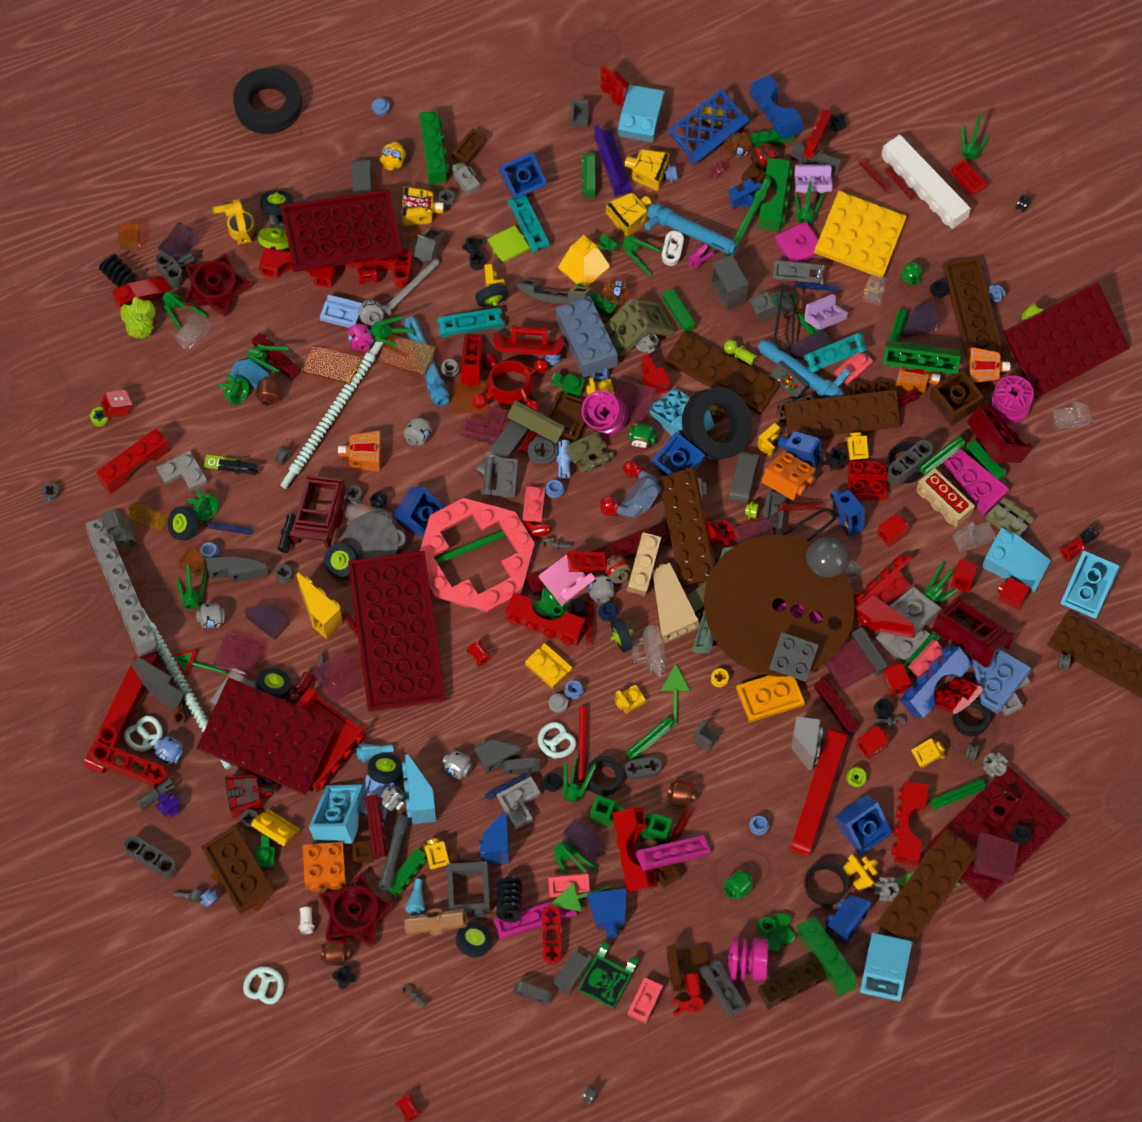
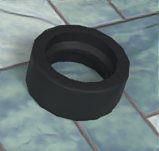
[952,698,991,737]
[585,756,623,796]

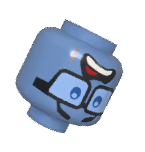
[154,736,184,765]

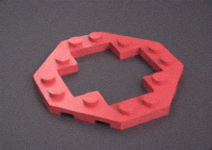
[420,498,535,613]

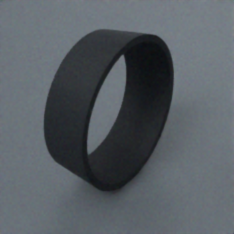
[887,442,926,483]
[804,861,849,906]

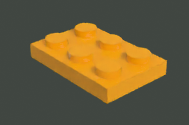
[736,676,805,723]

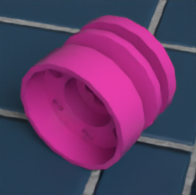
[991,376,1034,425]
[581,390,628,435]
[728,937,768,982]

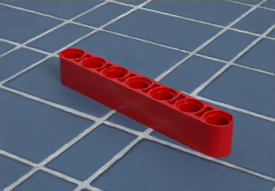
[84,653,159,774]
[789,728,848,857]

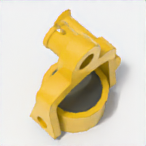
[211,199,255,245]

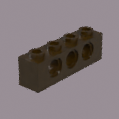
[758,957,828,1010]

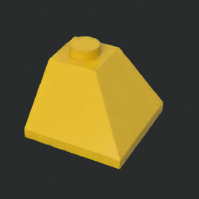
[558,235,610,288]

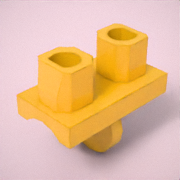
[842,854,878,892]

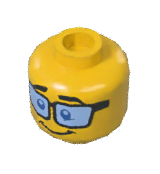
[380,142,406,171]

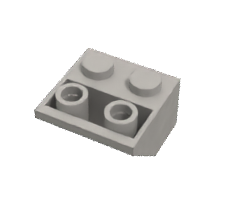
[791,716,823,770]

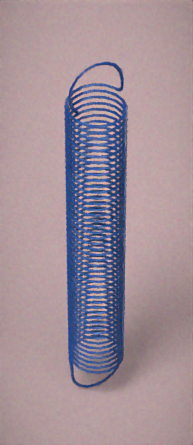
[790,281,845,292]
[203,521,258,535]
[481,774,533,800]

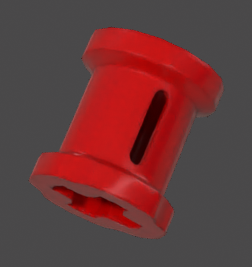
[358,267,378,285]
[1059,538,1085,562]
[466,640,492,666]
[395,1095,421,1122]

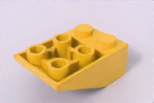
[296,573,343,639]

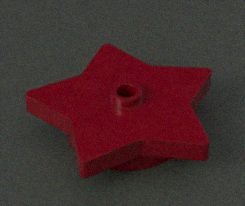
[184,253,251,316]
[319,873,395,948]

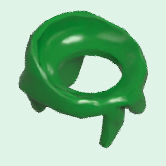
[218,373,249,405]
[187,489,219,521]

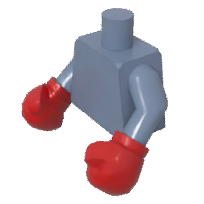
[599,461,661,518]

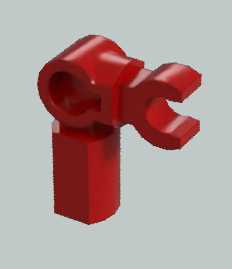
[671,972,704,1015]

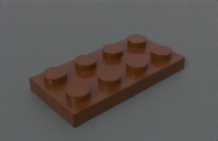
[201,826,275,914]

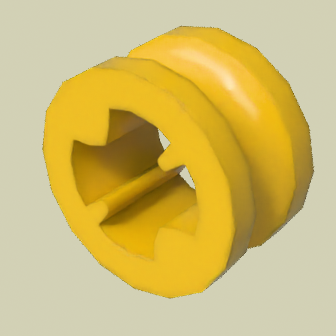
[711,668,729,687]

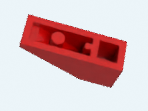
[112,276,171,312]
[461,335,483,386]
[856,595,916,638]

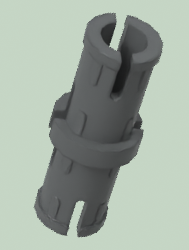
[135,778,176,811]

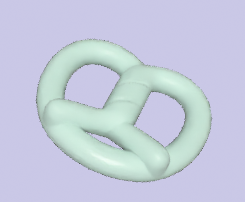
[124,716,163,752]
[537,722,576,759]
[243,967,284,1004]

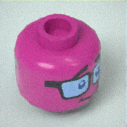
[347,323,374,351]

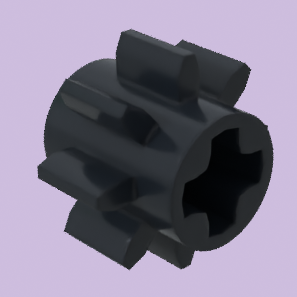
[825,447,848,471]

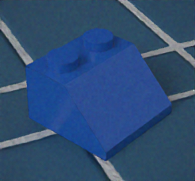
[499,152,548,199]
[652,432,705,475]
[393,487,446,538]
[835,795,892,855]
[479,813,509,865]
[825,895,871,946]

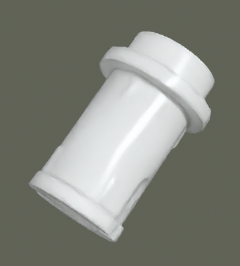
[298,907,315,934]

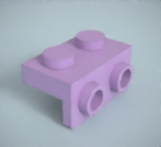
[794,165,832,193]
[805,294,847,330]

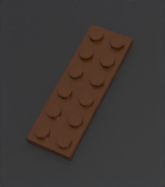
[943,257,1004,362]
[665,332,780,415]
[784,390,900,438]
[658,467,715,588]
[1047,612,1142,698]
[877,829,979,946]

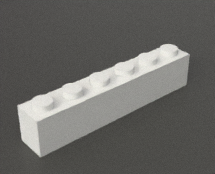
[882,135,971,229]

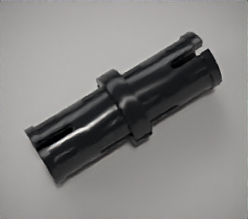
[218,459,258,475]
[277,514,296,553]

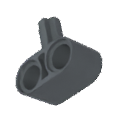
[156,252,195,288]

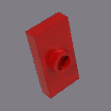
[950,159,987,197]

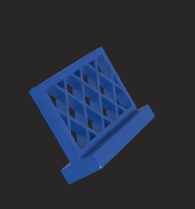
[668,88,750,166]

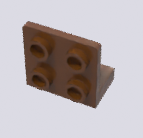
[666,945,709,992]

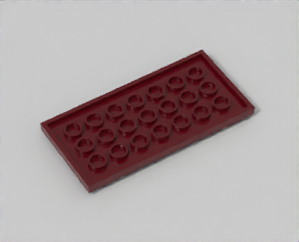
[348,551,446,712]

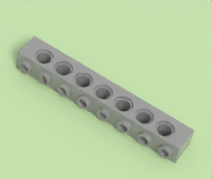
[86,517,157,657]

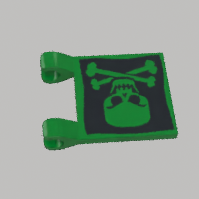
[578,942,638,1009]

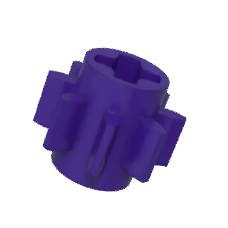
[156,793,181,818]

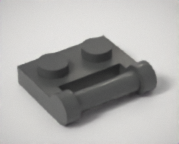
[481,456,518,498]

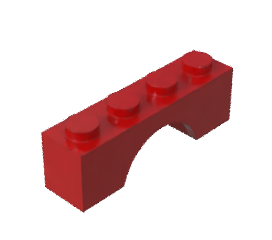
[259,248,337,289]
[96,428,171,495]
[505,592,585,646]
[891,781,928,866]
[613,808,658,892]

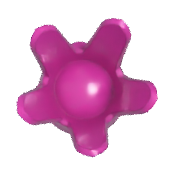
[687,242,714,268]

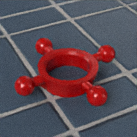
[472,353,549,412]

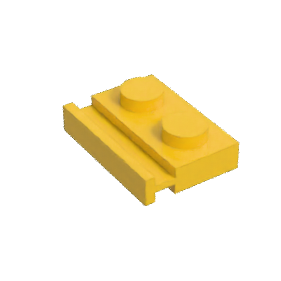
[525,643,572,689]
[251,809,300,846]

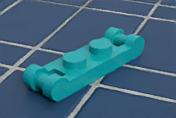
[507,195,550,253]
[436,308,505,338]
[803,332,868,373]

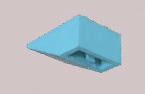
[647,388,715,438]
[402,754,436,824]
[860,933,912,1002]

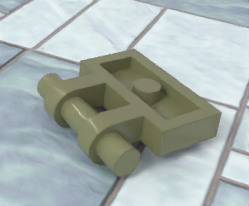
[565,431,614,473]
[985,497,1035,536]

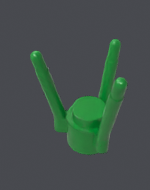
[960,113,989,160]
[795,181,826,225]
[623,234,661,276]
[162,290,207,332]
[371,316,415,347]
[247,344,289,374]
[924,562,959,604]
[176,565,208,609]
[562,759,596,802]
[553,841,597,875]

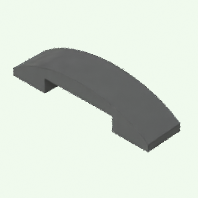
[517,279,592,303]
[476,420,528,481]

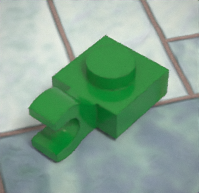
[597,234,623,252]
[551,373,585,398]
[254,833,276,869]

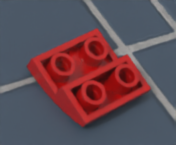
[848,461,887,501]
[934,677,983,714]

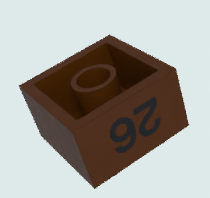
[929,370,984,426]

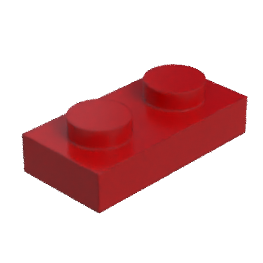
[567,551,607,573]

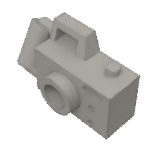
[451,162,480,196]

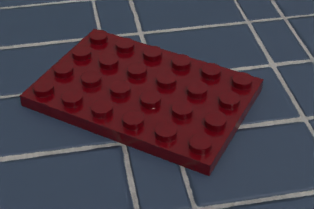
[280,189,403,272]
[1002,282,1130,399]
[196,677,337,796]
[927,766,1067,902]

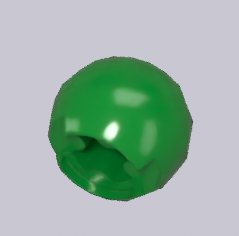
[900,262,924,285]

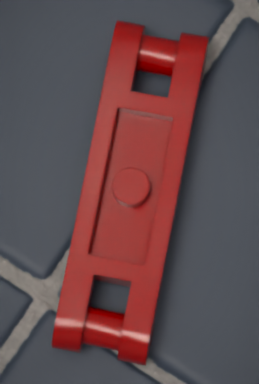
[803,109,831,158]

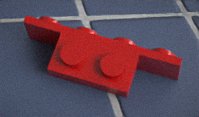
[853,555,913,608]

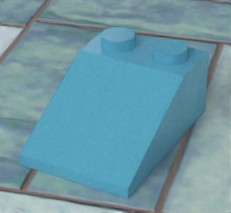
[618,85,664,143]
[982,528,1051,593]
[1060,550,1121,619]
[309,785,364,844]

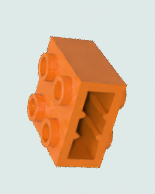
[761,451,816,501]
[303,842,346,892]

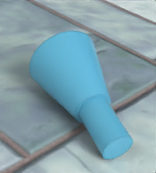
[356,744,394,763]
[405,879,425,916]

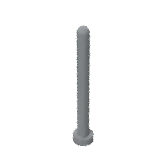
[382,259,440,318]

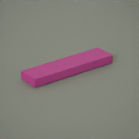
[635,835,712,871]
[494,901,577,939]

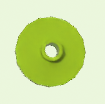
[258,227,288,250]

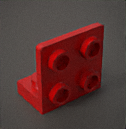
[600,65,630,109]

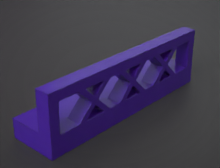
[594,125,632,197]

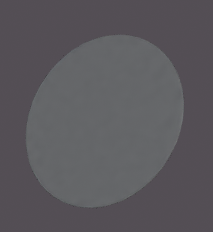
[343,513,399,559]

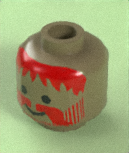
[605,555,631,584]

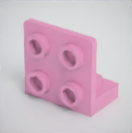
[539,554,596,606]

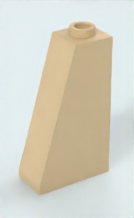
[652,563,699,643]

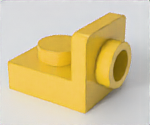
[485,264,505,287]
[586,378,615,396]
[757,423,780,457]
[845,432,869,460]
[614,684,646,714]
[911,738,945,768]
[423,837,450,870]

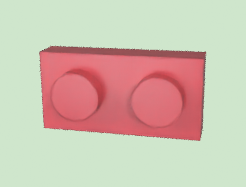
[834,352,873,387]
[523,486,545,522]
[908,640,943,678]
[548,872,590,897]
[627,977,663,1024]

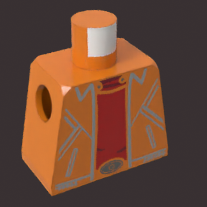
[966,348,1010,383]
[895,367,941,393]
[338,431,381,472]

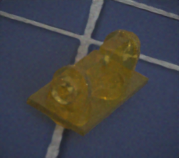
[127,502,169,531]

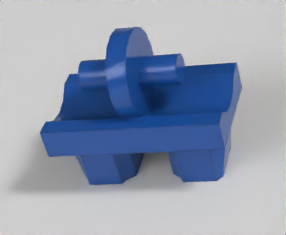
[728,179,761,210]

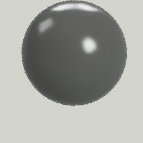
[806,537,849,577]

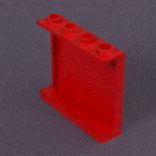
[295,688,366,793]

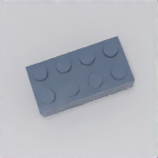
[555,296,618,378]

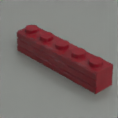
[252,332,300,380]
[814,678,859,736]
[364,794,389,859]

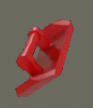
[492,325,566,355]

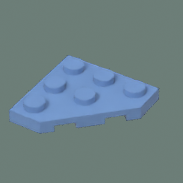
[971,649,1031,714]

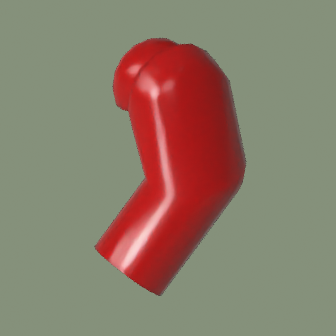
[523,521,552,537]

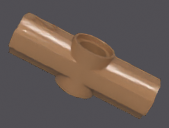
[404,908,467,935]

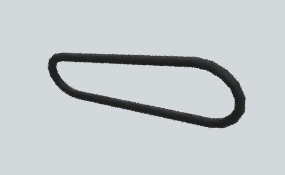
[774,286,796,352]
[781,509,835,542]

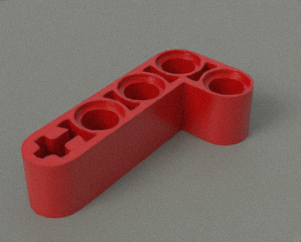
[343,248,412,288]
[90,725,166,787]

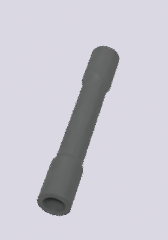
[378,815,409,890]

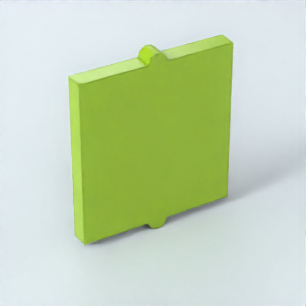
[487,225,530,263]

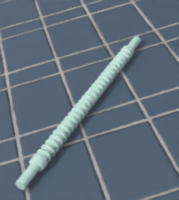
[280,342,384,489]
[142,608,232,770]

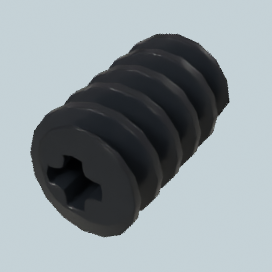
[99,254,137,288]
[496,877,523,923]

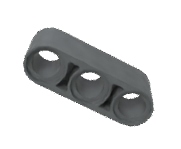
[352,159,371,195]
[887,440,933,486]
[729,451,759,504]
[103,509,137,548]
[124,836,177,879]

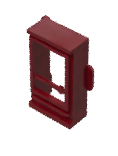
[289,475,347,548]
[932,596,1016,668]

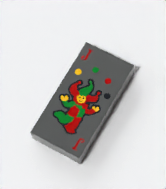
[770,361,808,399]

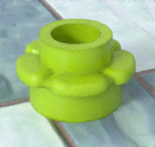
[745,501,759,520]

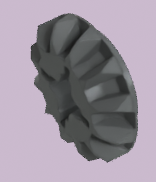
[528,437,558,466]

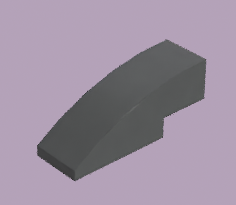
[206,557,269,583]
[131,657,185,710]

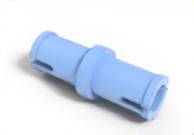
[557,440,572,478]

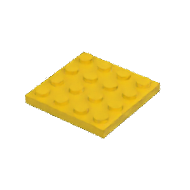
[814,191,907,278]

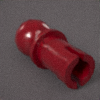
[287,671,315,705]

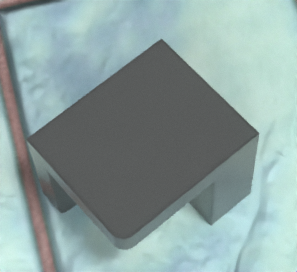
[570,100,589,127]
[692,719,720,752]

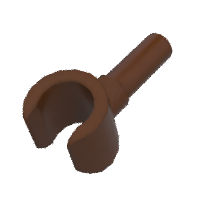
[783,300,807,319]
[174,698,187,723]
[448,853,477,864]

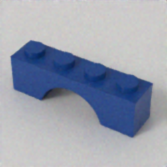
[749,75,803,140]
[900,646,973,718]

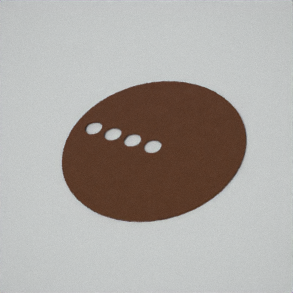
[704,535,854,677]

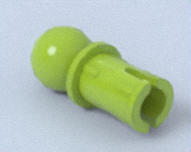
[724,340,757,366]

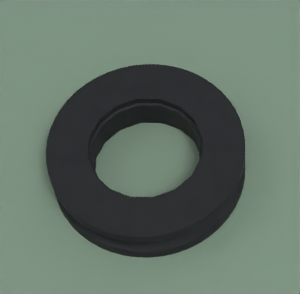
[233,68,302,134]
[682,387,752,460]

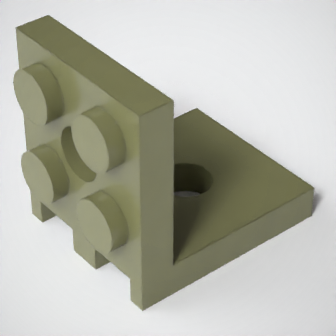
[604,299,675,356]

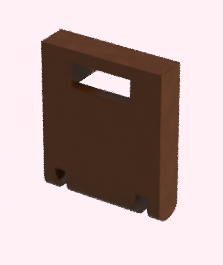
[547,392,586,443]

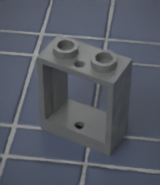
[447,861,490,917]

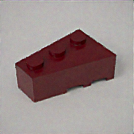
[967,406,1033,463]

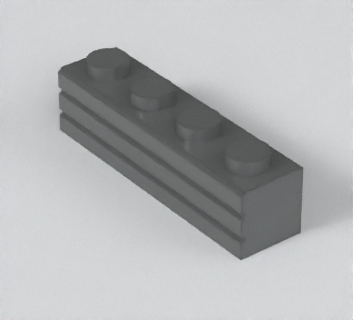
[851,627,888,676]

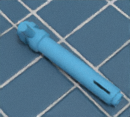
[645,204,738,255]
[404,317,450,406]
[758,340,850,398]

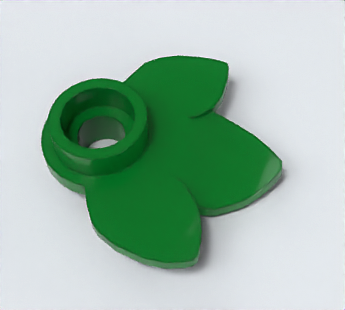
[532,587,570,620]
[757,913,796,952]

